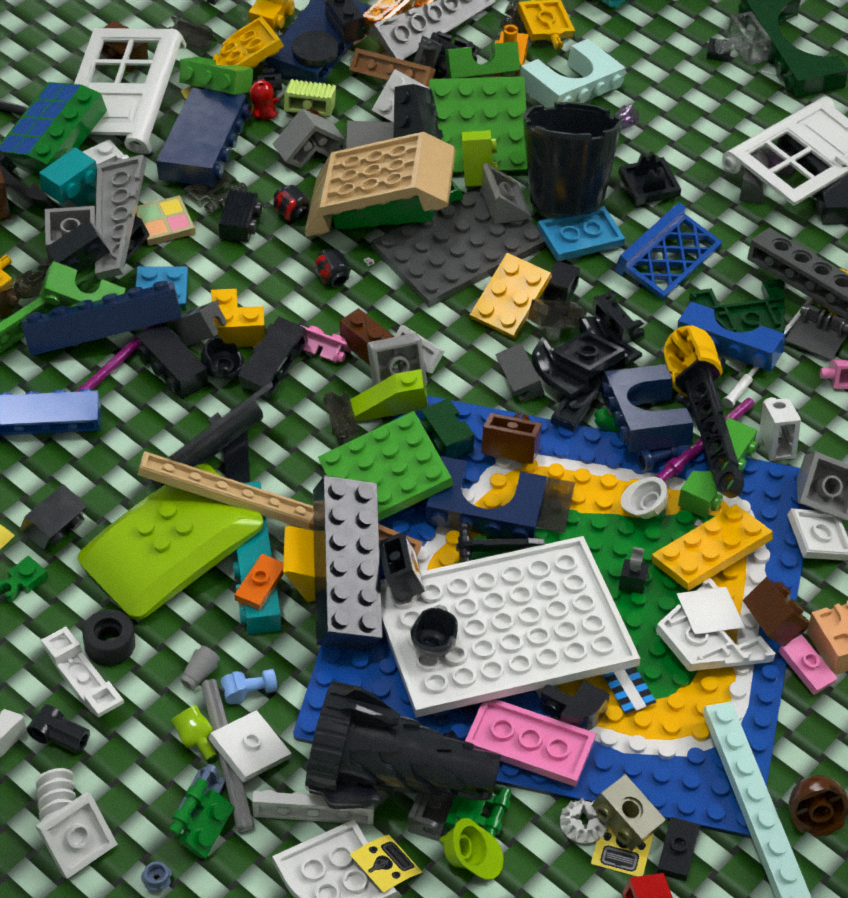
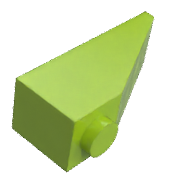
[348,369,428,423]

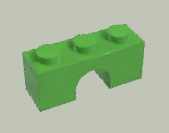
[445,41,520,78]
[179,57,253,95]
[39,261,126,308]

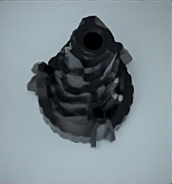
[305,680,501,809]

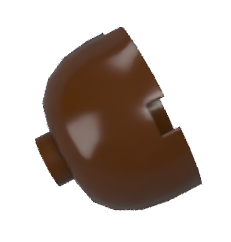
[789,775,848,836]

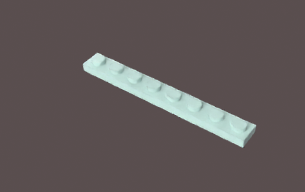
[702,701,811,898]

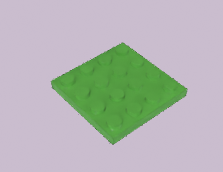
[429,76,528,174]
[318,411,454,521]

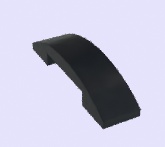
[0,150,59,209]

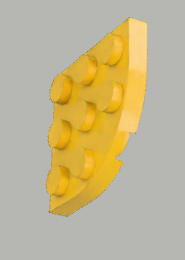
[213,16,284,68]

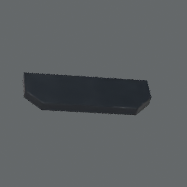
[224,431,250,483]

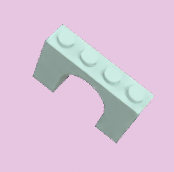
[519,39,626,108]

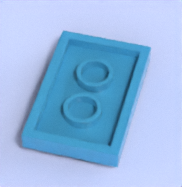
[537,206,625,261]

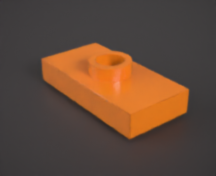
[234,554,284,611]

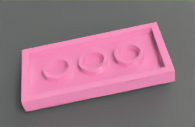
[465,699,596,787]

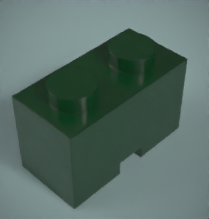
[420,398,475,459]

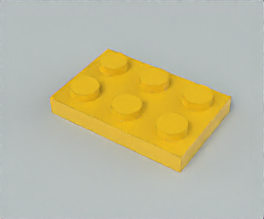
[470,253,552,339]

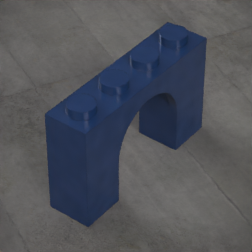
[601,364,694,452]
[426,456,547,539]

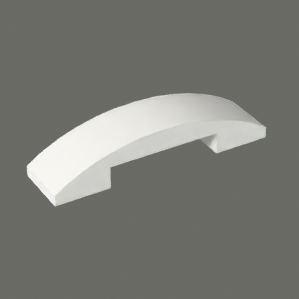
[41,627,124,717]

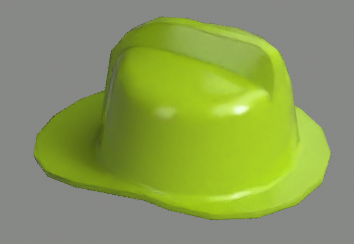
[439,818,504,880]

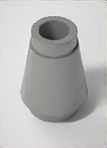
[180,646,220,690]

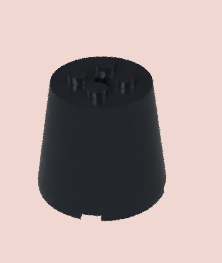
[523,102,622,215]

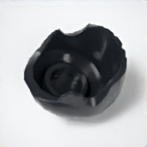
[200,336,244,380]
[410,608,458,657]

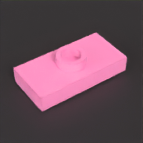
[778,634,838,695]

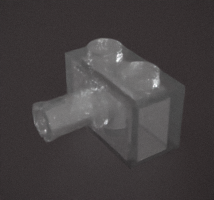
[715,11,772,65]

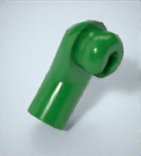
[594,408,620,432]

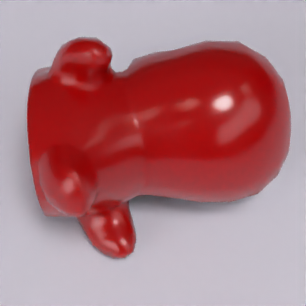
[250,80,280,120]

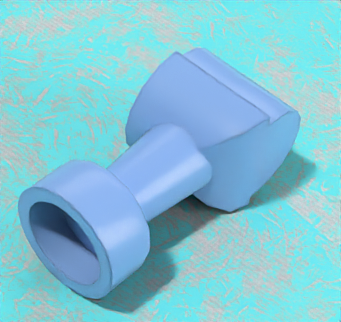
[220,669,278,705]

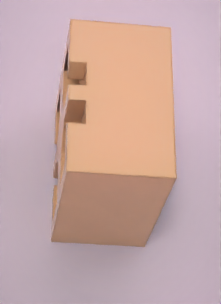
[806,601,848,675]

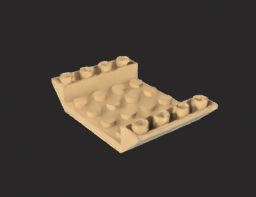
[305,132,456,237]

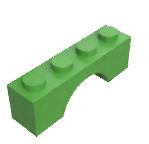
[678,417,758,519]

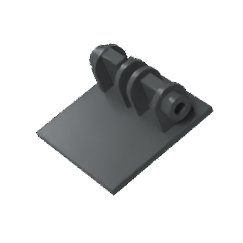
[785,304,848,361]

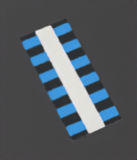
[602,667,657,714]

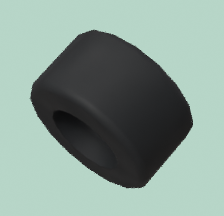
[82,609,135,666]

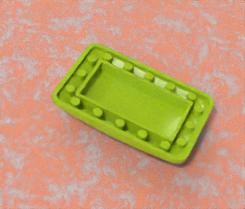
[78,464,264,620]

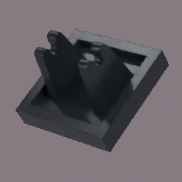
[618,151,681,206]

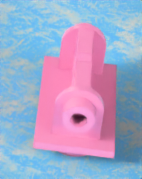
[300,325,351,363]

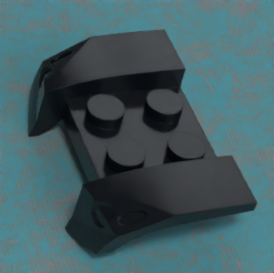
[532,317,642,398]

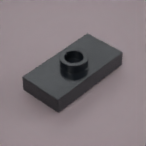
[657,817,700,881]

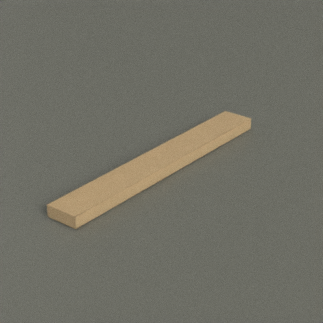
[137,451,314,531]

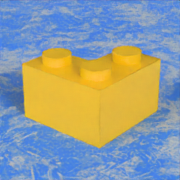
[248,0,295,33]
[211,289,265,347]

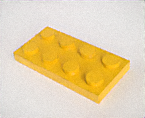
[652,504,773,591]

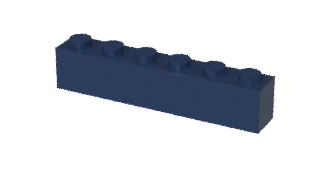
[22,281,182,356]

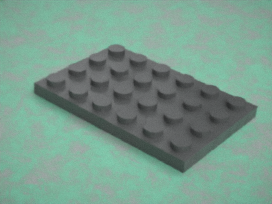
[371,186,547,307]

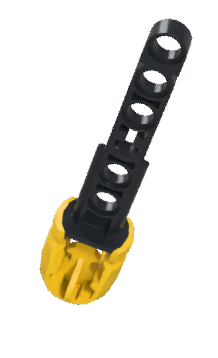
[664,325,744,499]

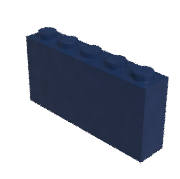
[265,0,369,84]
[156,88,251,187]

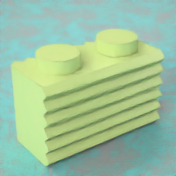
[284,79,336,117]

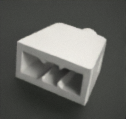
[760,397,801,461]

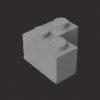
[273,108,345,169]

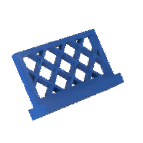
[615,203,722,301]

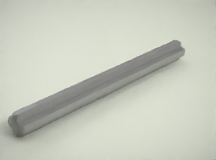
[201,679,253,833]

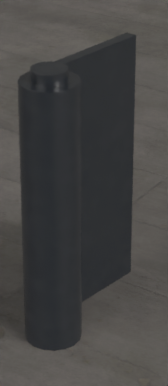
[151,382,273,489]

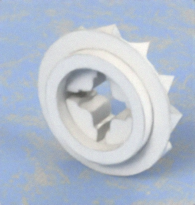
[560,797,608,843]

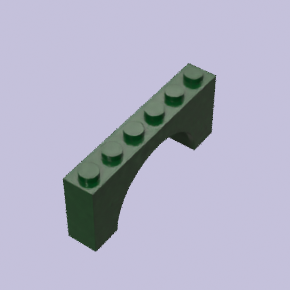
[739,0,848,99]

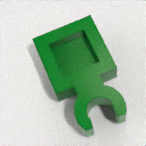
[0,555,48,603]

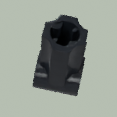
[26,704,90,754]

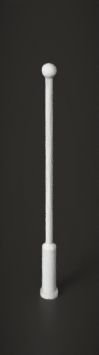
[722,297,814,409]

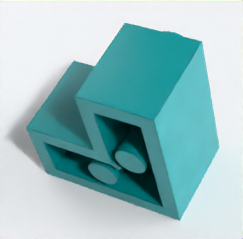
[39,147,97,207]

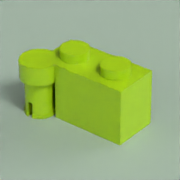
[462,130,498,186]

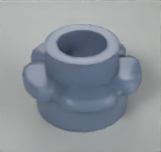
[141,861,172,891]

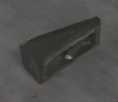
[537,477,575,534]

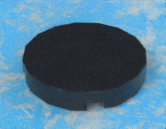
[292,30,338,67]

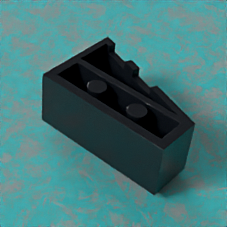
[393,84,443,140]

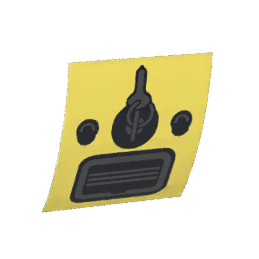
[591,825,654,876]
[349,835,423,893]

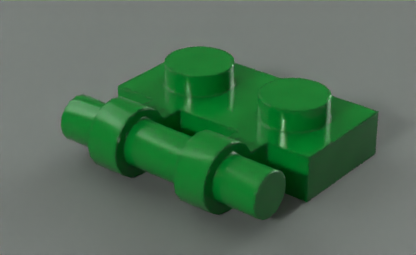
[168,778,235,858]
[443,787,511,838]

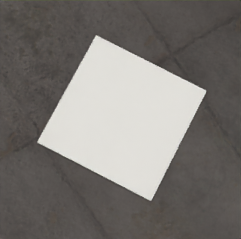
[676,587,745,634]

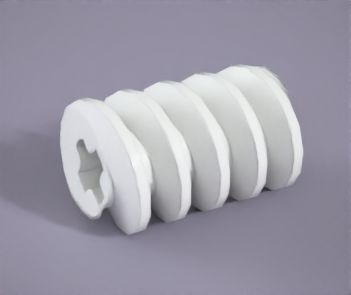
[35,768,76,822]

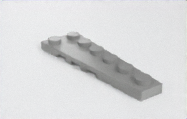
[370,0,496,60]
[95,154,146,280]

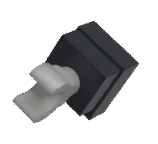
[618,547,649,594]

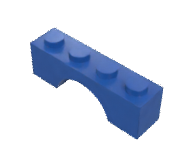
[678,302,785,372]

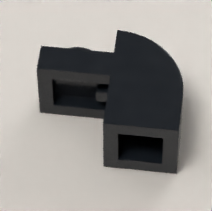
[540,681,610,731]

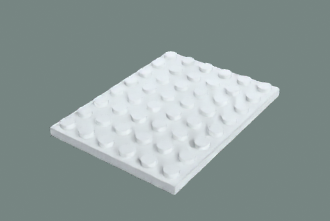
[380,536,640,717]

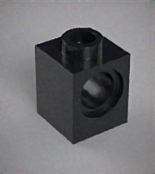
[543,260,580,305]

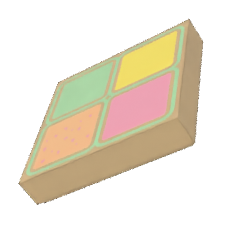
[135,195,195,246]

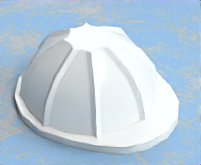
[621,477,668,519]

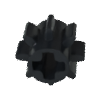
[257,68,282,96]

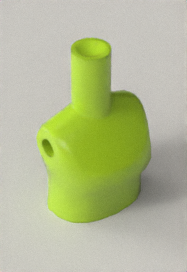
[171,704,217,761]

